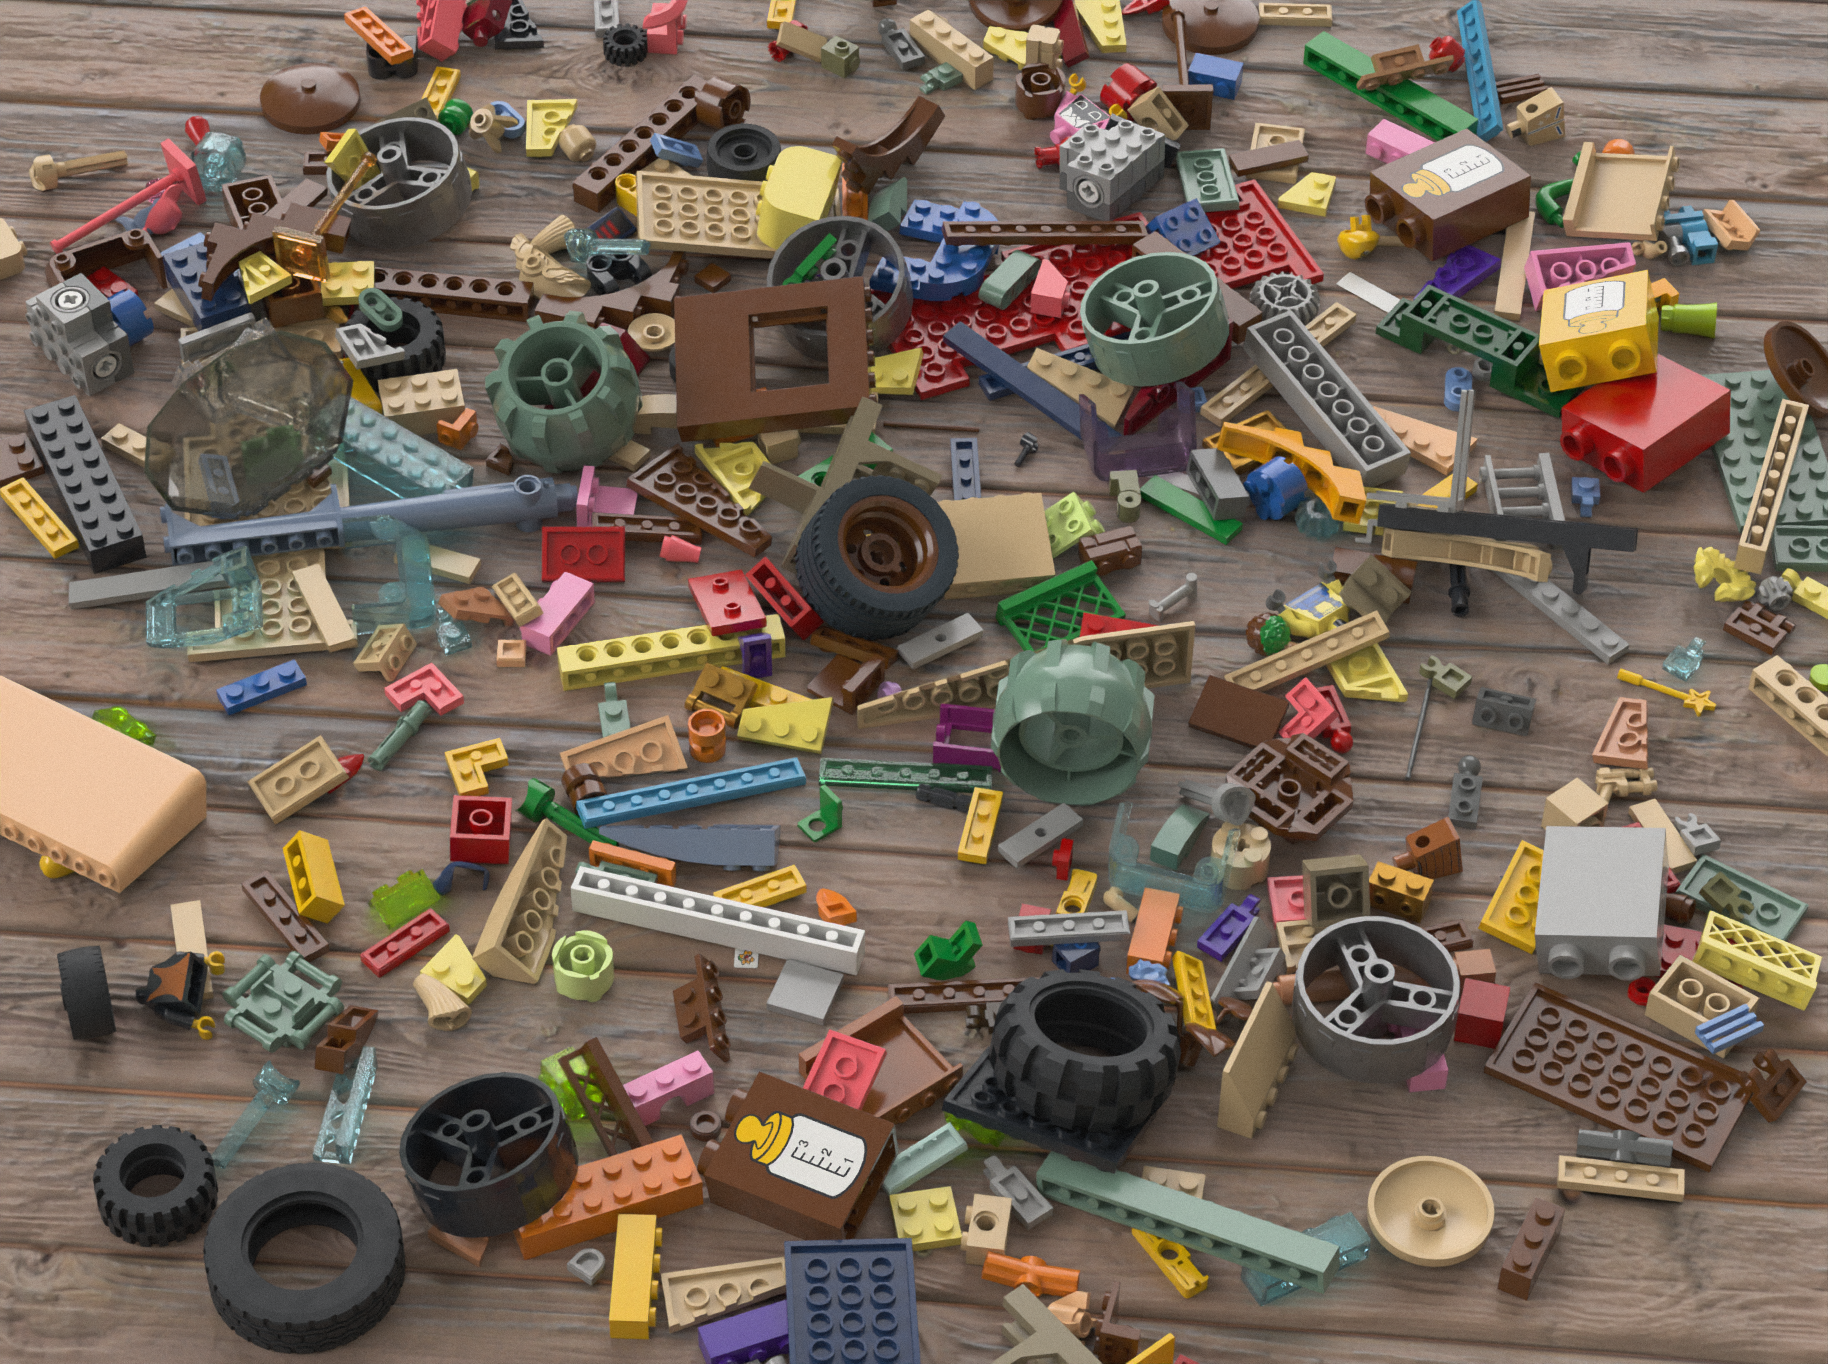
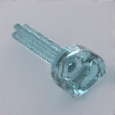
[564,228,651,263]
[211,1061,300,1169]

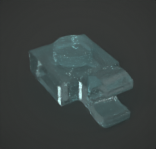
[436,607,472,656]
[1662,636,1706,682]

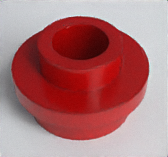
[1627,977,1656,1006]

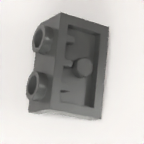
[1472,687,1537,736]

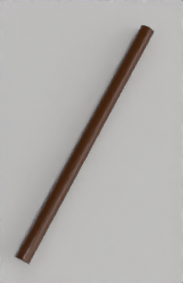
[883,421,979,432]

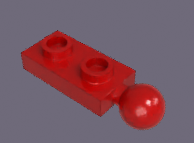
[1316,685,1354,754]

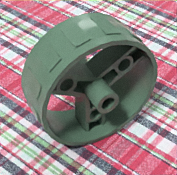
[1080,252,1229,386]

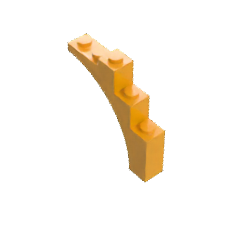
[1217,422,1367,524]

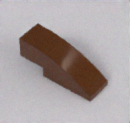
[314,1005,379,1074]

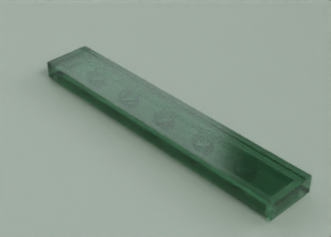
[819,757,993,793]

